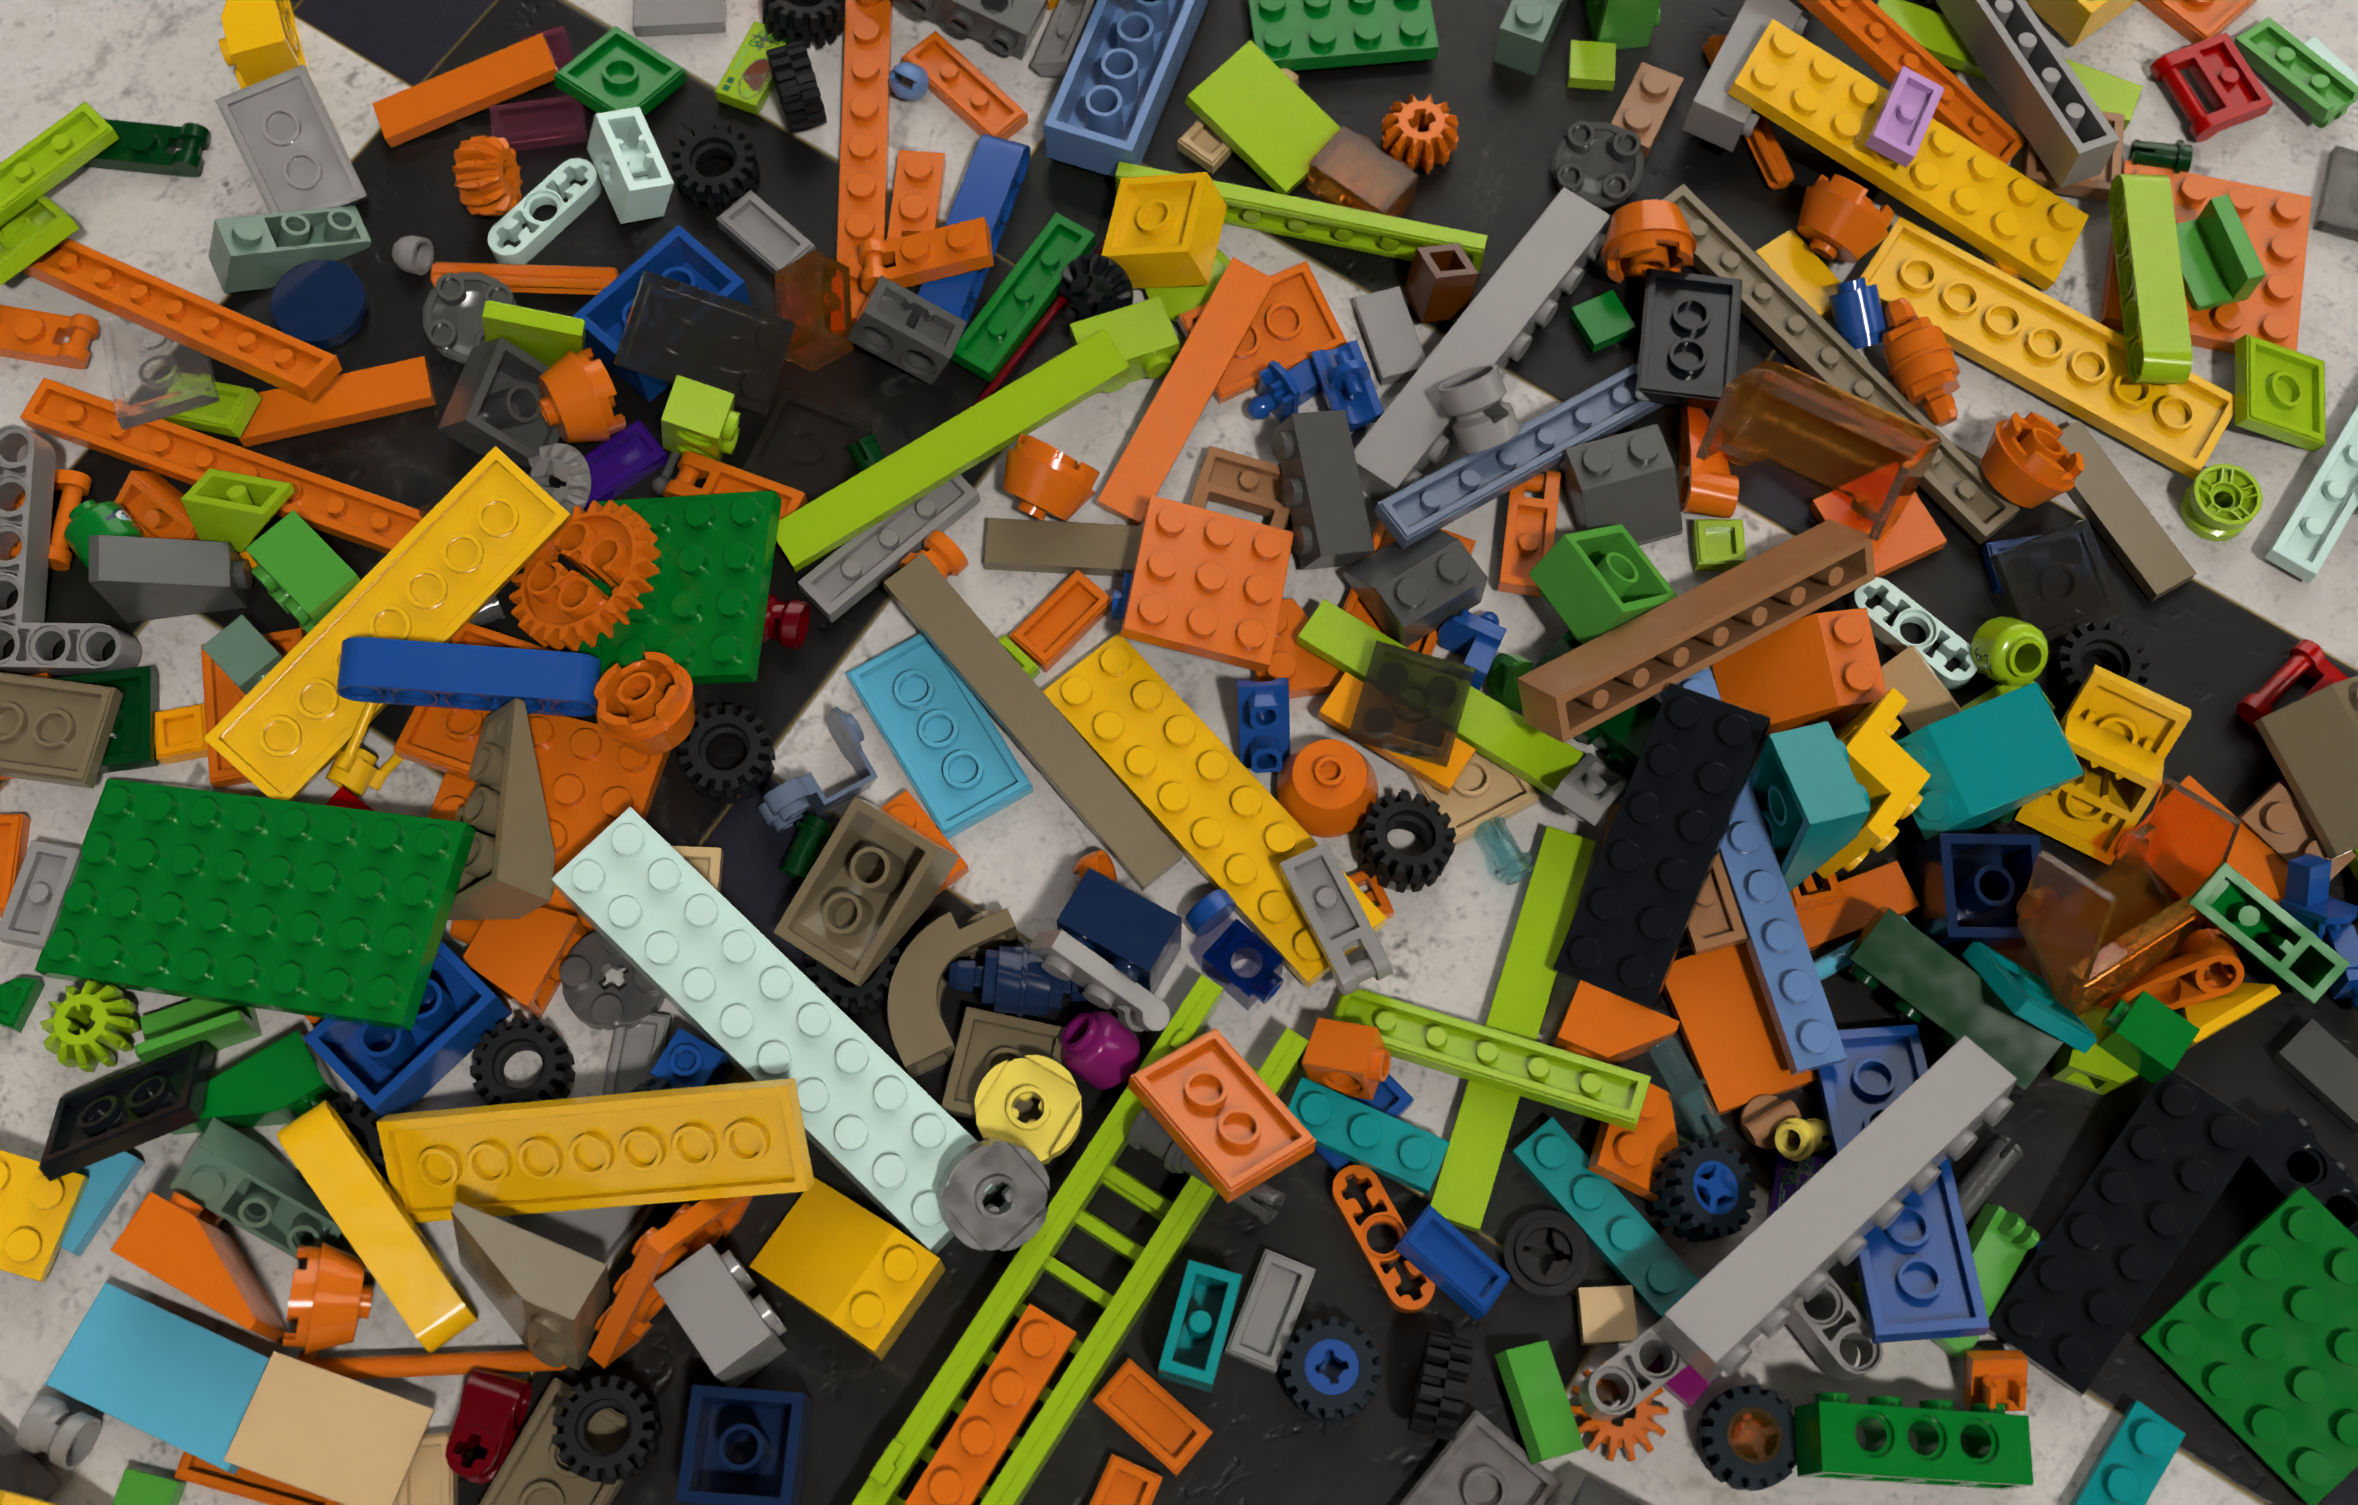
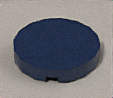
[270,260,370,349]

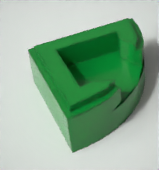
[0,977,45,1033]

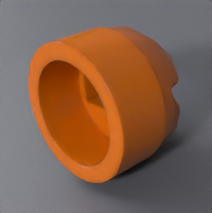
[1073,850,1117,886]

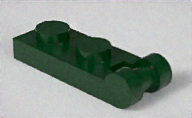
[82,119,211,178]

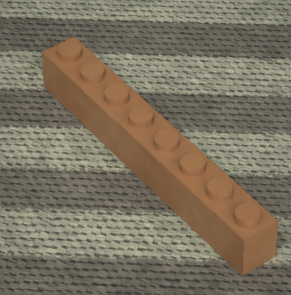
[1517,519,1875,743]

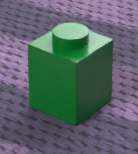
[2098,990,2200,1084]

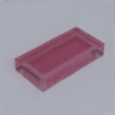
[490,96,588,151]

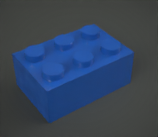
[572,225,753,403]
[303,941,512,1118]

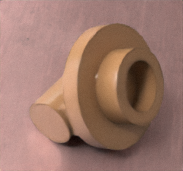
[1740,1095,1801,1149]

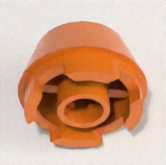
[1797,174,1895,263]
[1601,199,1697,286]
[537,348,626,443]
[1981,411,2085,508]
[1002,433,1100,522]
[594,652,696,755]
[1276,739,1378,838]
[282,1241,373,1354]

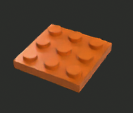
[1120,495,1294,673]

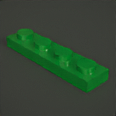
[951,212,1096,383]

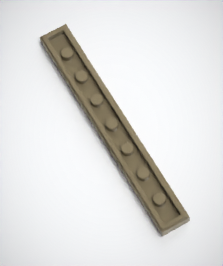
[883,553,1183,891]

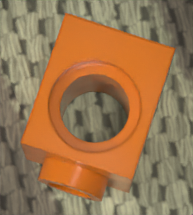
[1302,1017,1391,1101]

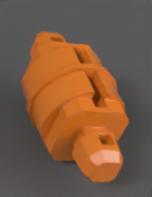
[1882,298,1960,427]

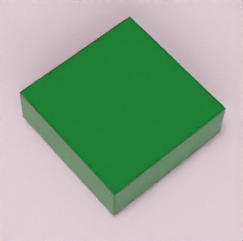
[1569,290,1636,353]

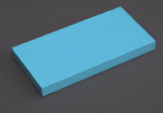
[846,632,1033,840]
[45,1282,270,1475]

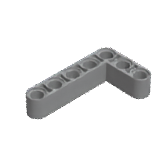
[0,424,142,676]
[1579,1272,1883,1421]

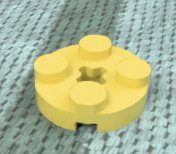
[975,1055,1082,1165]

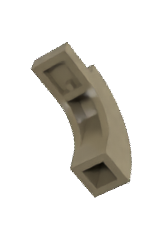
[887,908,1018,1079]

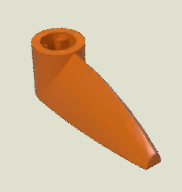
[1678,405,1739,519]
[2096,928,2245,1010]

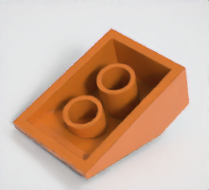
[1710,607,1887,735]
[110,1191,290,1344]

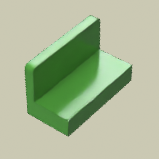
[2176,194,2266,311]
[134,999,262,1063]

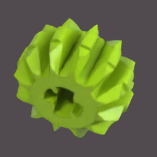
[40,980,141,1073]

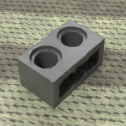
[846,275,967,385]

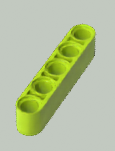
[2109,174,2193,384]

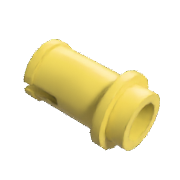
[1774,1118,1830,1161]

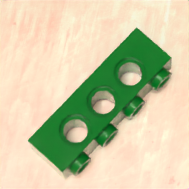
[1794,1392,2034,1490]

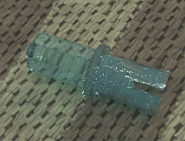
[1649,1037,1728,1141]

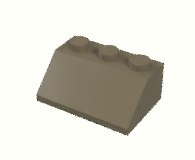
[2254,675,2358,860]

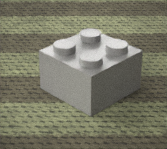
[653,1243,788,1388]

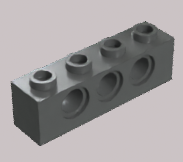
[893,0,1048,60]

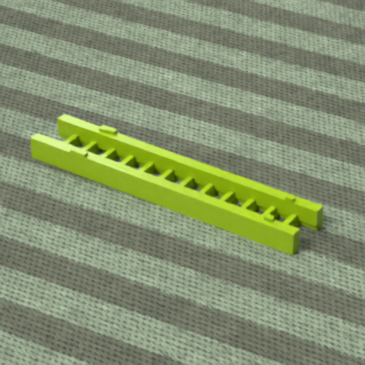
[851,974,1309,1505]

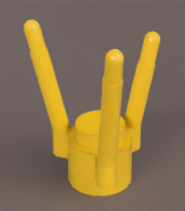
[325,702,404,797]

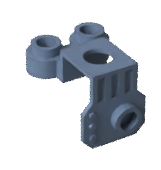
[758,706,878,833]

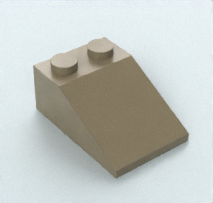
[774,796,959,987]
[451,1201,611,1371]

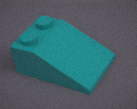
[1896,682,2085,841]
[1749,721,1870,892]

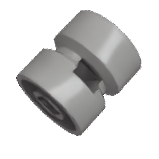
[1438,364,1521,454]

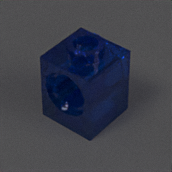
[1201,919,1284,1011]

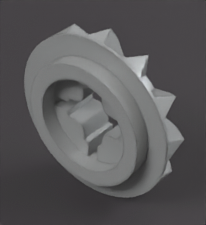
[528,443,591,517]

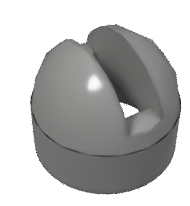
[391,235,434,275]

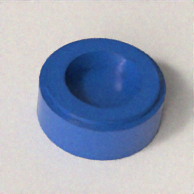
[1185,889,1236,937]

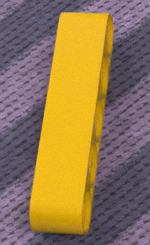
[276,1100,479,1353]

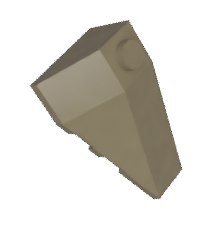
[448,698,555,920]

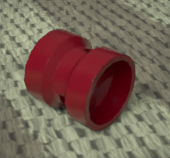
[762,594,811,650]

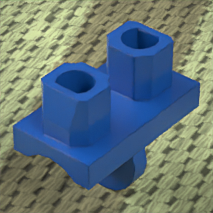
[1311,340,1384,433]
[1237,678,1290,773]

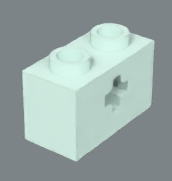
[587,107,674,224]

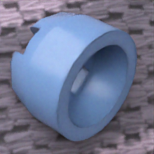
[888,62,929,101]

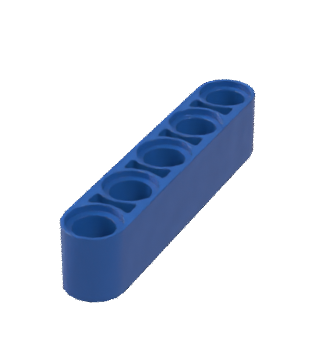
[918,134,1030,336]
[336,637,601,717]

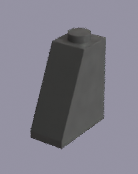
[89,535,253,623]

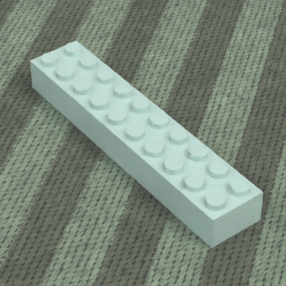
[551,807,1005,1255]

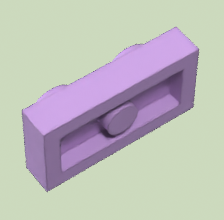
[1865,66,1945,167]

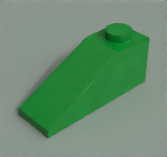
[2187,861,2351,1004]
[171,1030,342,1135]

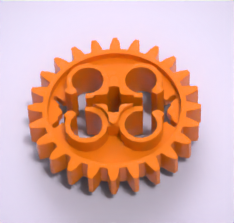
[509,500,661,652]

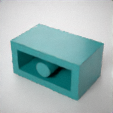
[1158,1260,1242,1393]

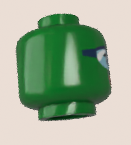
[64,500,143,570]

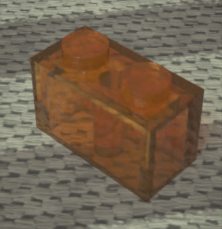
[1307,126,1418,218]
[775,250,853,372]

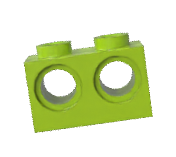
[661,375,741,462]

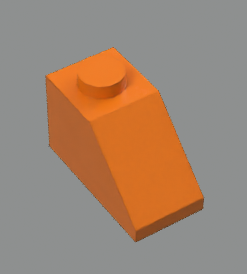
[1552,980,1680,1065]

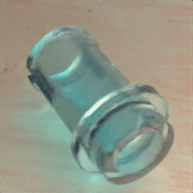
[1475,816,1533,885]

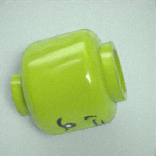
[1970,616,2049,687]

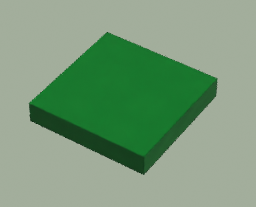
[554,26,686,116]

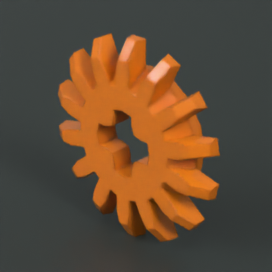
[1571,1360,1669,1462]

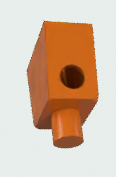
[450,907,589,1020]

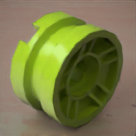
[2179,463,2263,542]

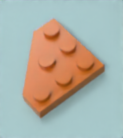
[588,1196,753,1368]

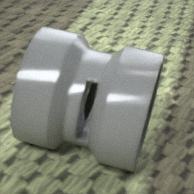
[15,1394,101,1471]

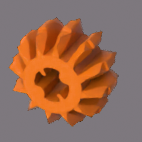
[1381,93,1459,174]
[452,135,524,217]

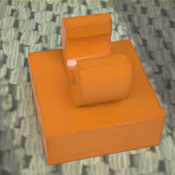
[1963,1350,2028,1412]

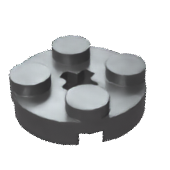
[559,931,665,1031]
[936,1137,1050,1252]

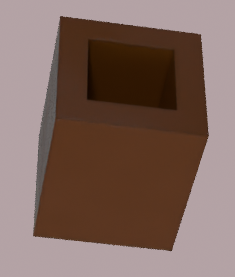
[1403,243,1479,323]

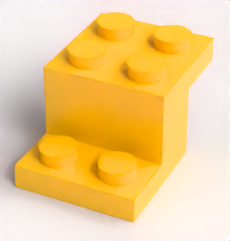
[2014,664,2192,866]
[1816,687,1931,879]

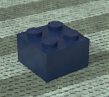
[1915,833,2050,949]
[1057,868,1182,994]
[676,1384,813,1505]

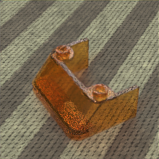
[1696,361,1942,541]
[2016,778,2242,1016]

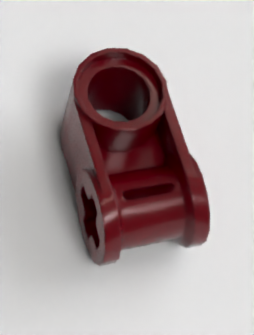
[445,1368,532,1484]

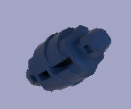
[948,944,1088,1018]

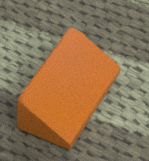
[114,470,200,541]

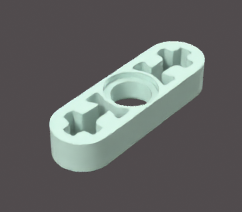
[487,158,601,264]
[1848,577,1978,690]

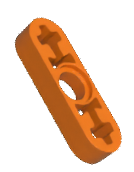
[1331,1165,1435,1314]

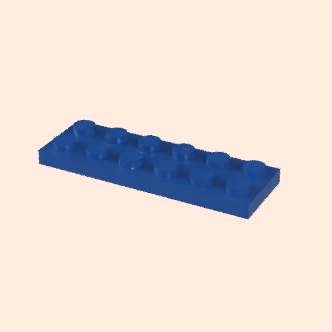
[1814,1024,1990,1343]

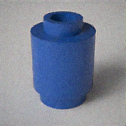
[1828,277,1887,349]

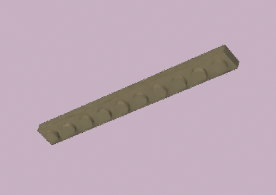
[1662,184,2020,545]

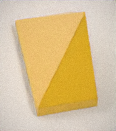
[2175,982,2281,1049]

